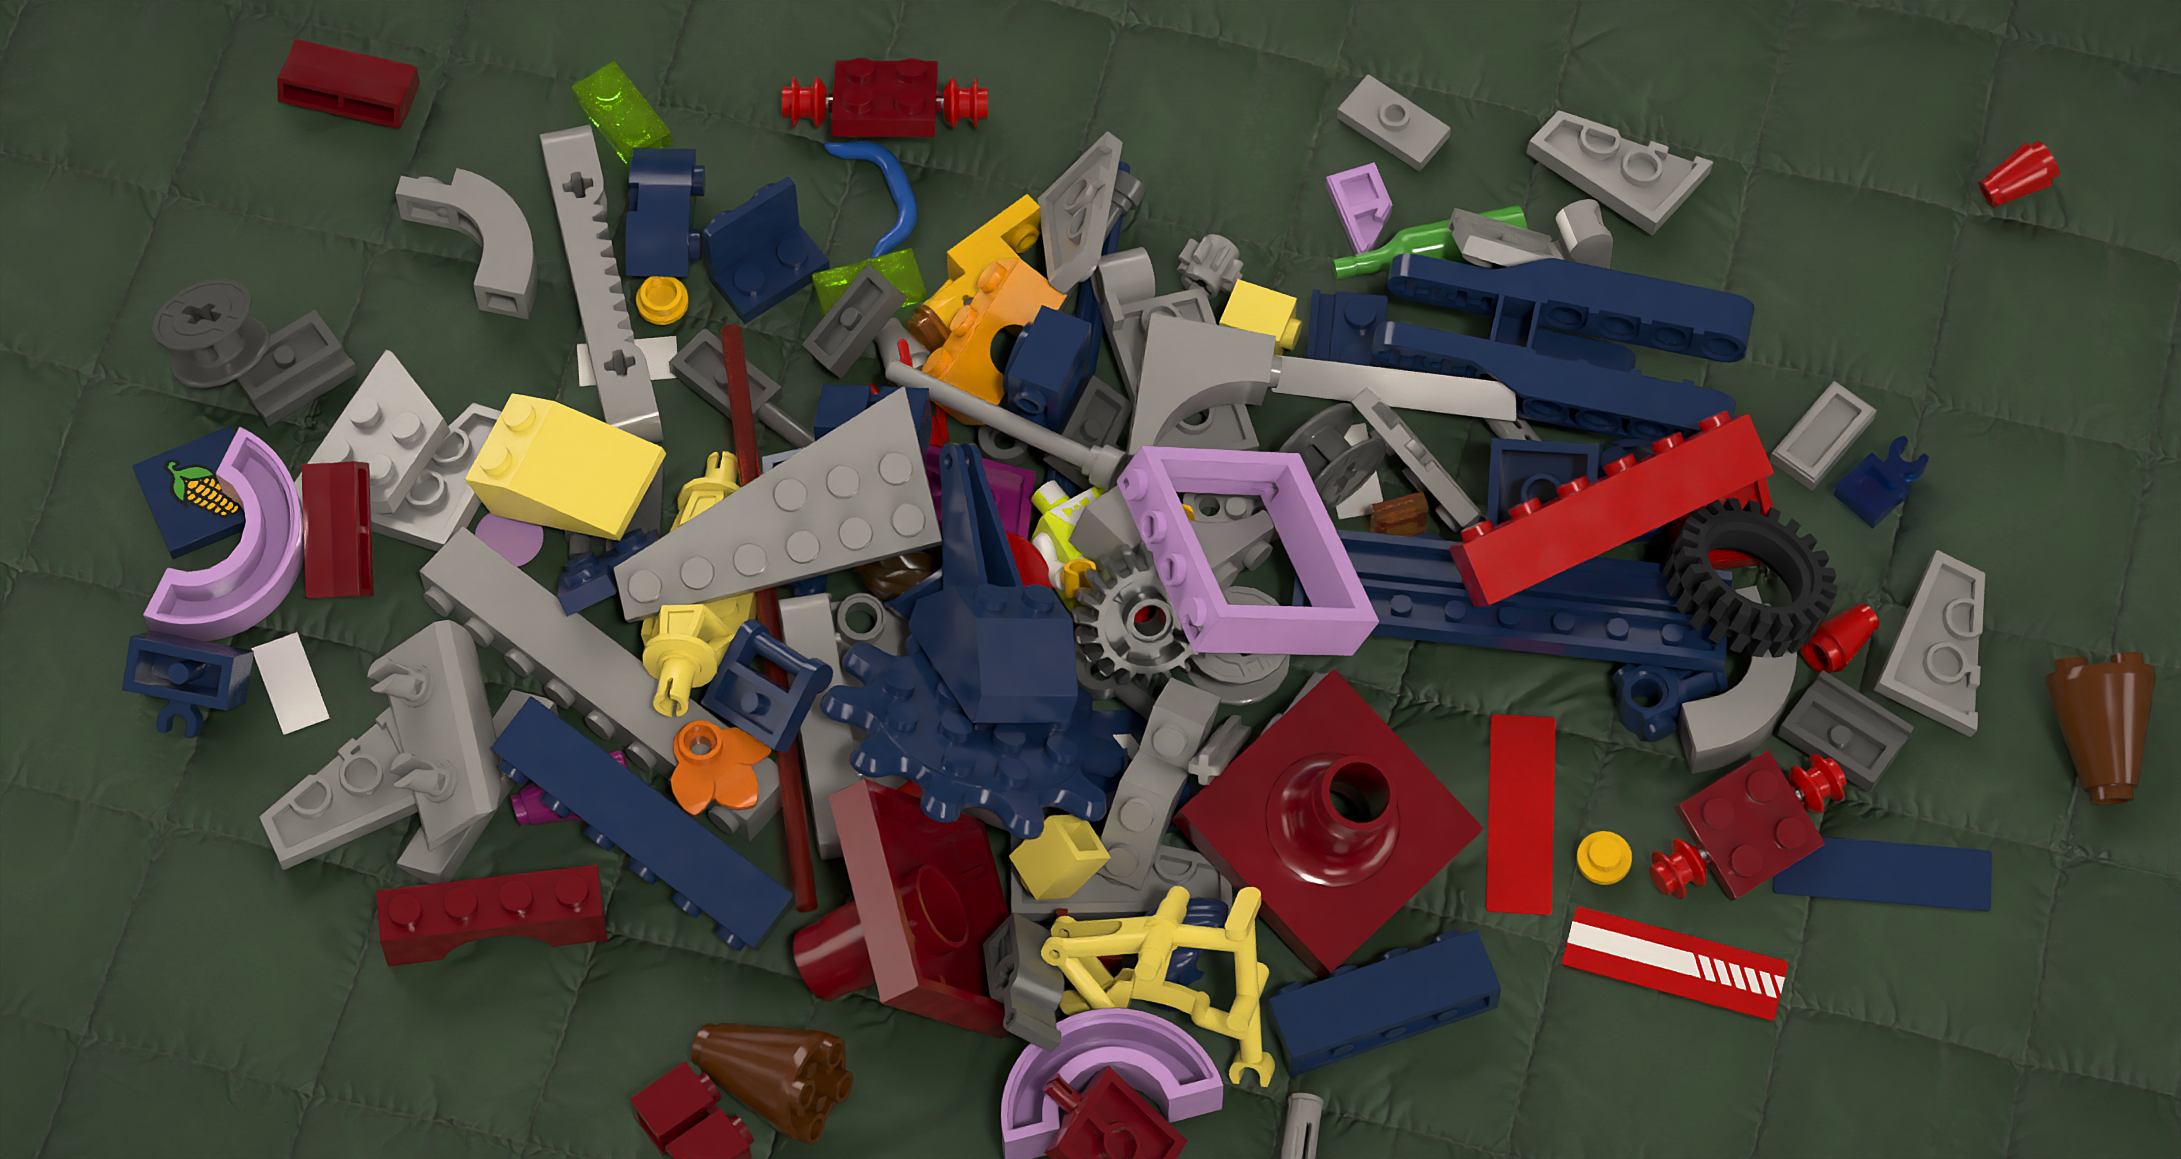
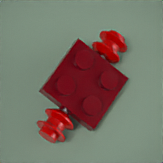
[782,58,988,137]
[1649,750,1846,901]

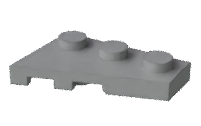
[1038,131,1123,294]
[371,403,502,552]

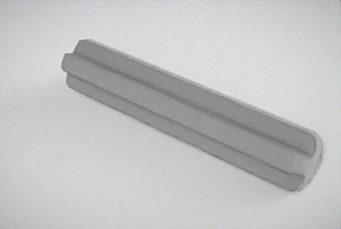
[1188,715,1251,785]

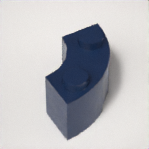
[625,148,706,277]

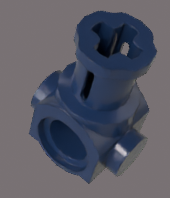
[1612,663,1728,742]

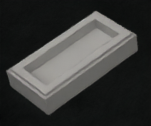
[1770,381,1877,491]

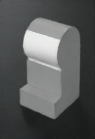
[1550,199,1613,269]

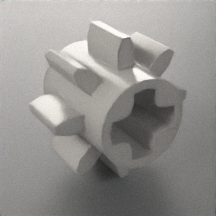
[1177,234,1244,299]

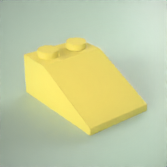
[465,393,667,541]

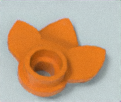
[671,720,772,817]

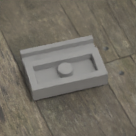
[1447,208,1564,268]

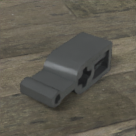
[983,912,1064,1053]

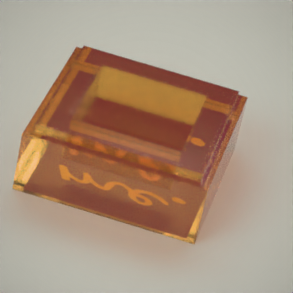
[1369,491,1428,537]

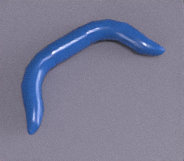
[824,141,918,263]

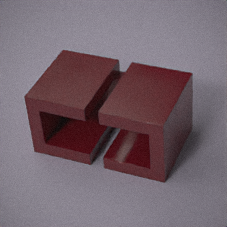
[630,1061,754,1159]

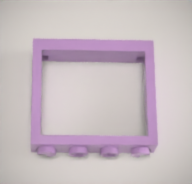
[1117,446,1379,656]

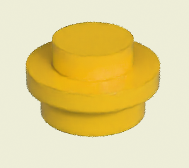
[636,276,689,325]
[1577,831,1632,885]

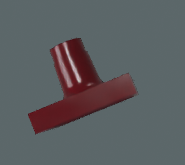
[1171,669,1484,981]
[793,779,1013,1039]

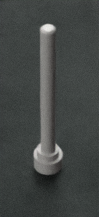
[885,360,1127,492]

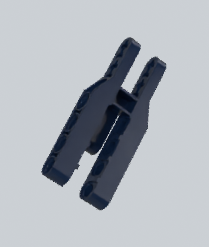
[1371,253,1755,441]

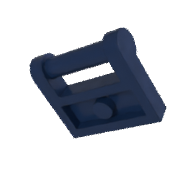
[701,619,833,754]

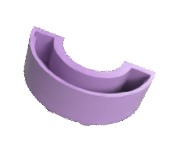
[143,427,304,641]
[1001,1008,1223,1159]

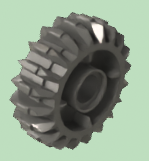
[1072,541,1206,688]

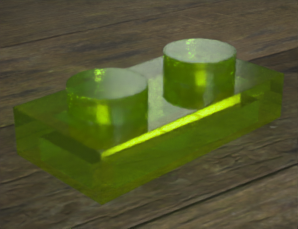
[571,61,673,168]

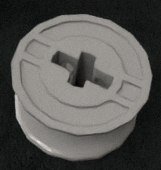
[1186,586,1290,706]

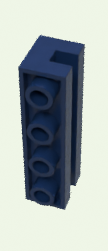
[1267,929,1501,1078]

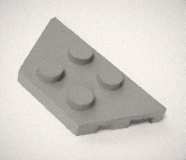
[294,350,450,514]

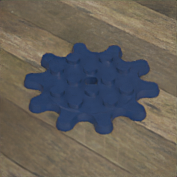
[820,633,1125,840]

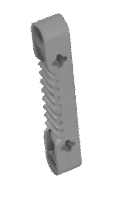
[539,124,664,444]

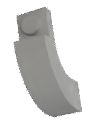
[395,168,538,320]
[1677,586,1797,774]

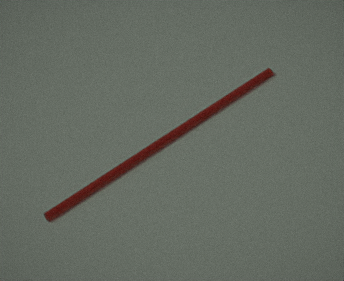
[720,325,818,913]

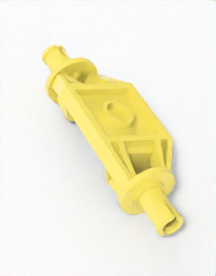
[641,451,761,717]

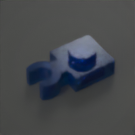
[1834,436,1929,529]

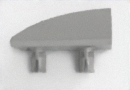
[367,620,501,852]

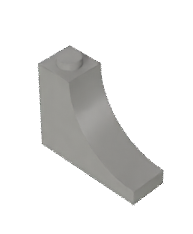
[1123,313,1282,471]

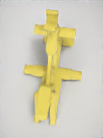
[1041,886,1275,1087]

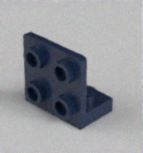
[703,177,830,325]

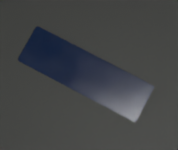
[1773,837,1992,911]

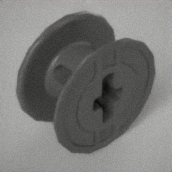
[152,278,270,388]
[1278,403,1387,511]

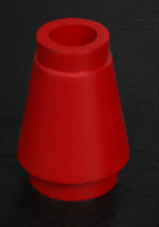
[1978,141,2060,208]
[1800,603,1879,674]

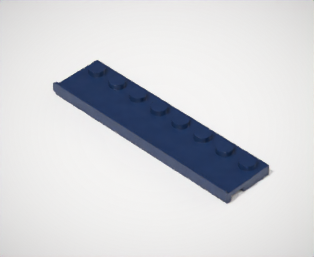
[1292,529,1733,673]

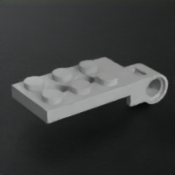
[1090,247,1259,451]

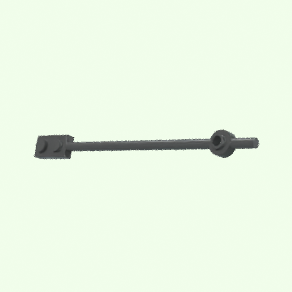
[669,328,1157,721]

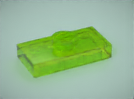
[812,248,927,317]

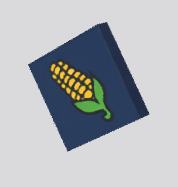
[132,426,246,560]

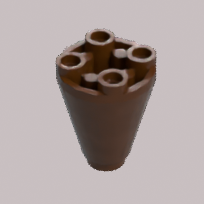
[2045,652,2156,805]
[691,1022,854,1145]

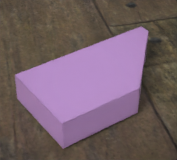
[1325,162,1393,255]

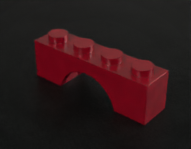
[376,864,608,966]

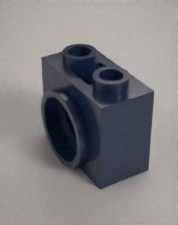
[1002,305,1091,433]

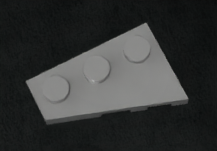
[1526,110,1713,236]
[1351,387,1487,533]
[1874,550,1985,738]
[259,707,418,870]

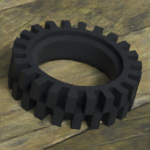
[1663,498,1838,658]

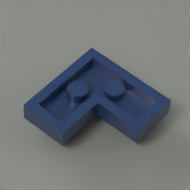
[558,528,661,617]

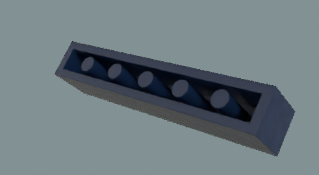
[490,696,798,952]

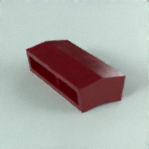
[277,39,420,129]
[301,461,374,599]

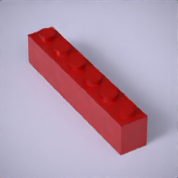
[1449,410,1774,607]

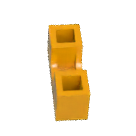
[922,259,1067,425]

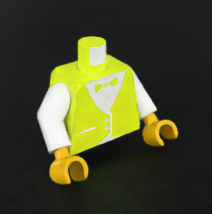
[1030,480,1195,612]

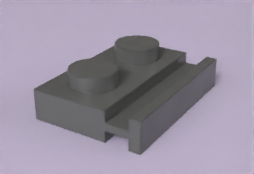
[234,309,358,427]
[1778,670,1914,793]

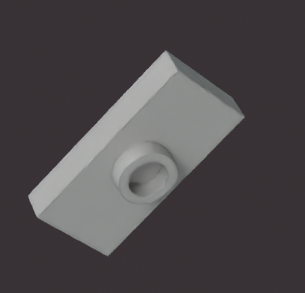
[1337,74,1451,172]

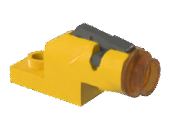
[907,194,1041,353]

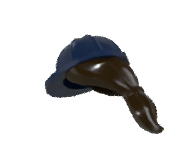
[852,553,943,621]

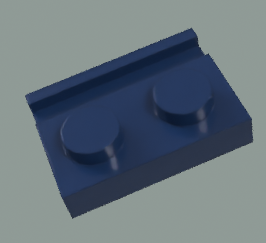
[1306,289,1388,368]

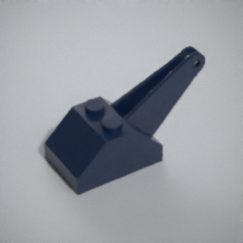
[908,443,1078,723]

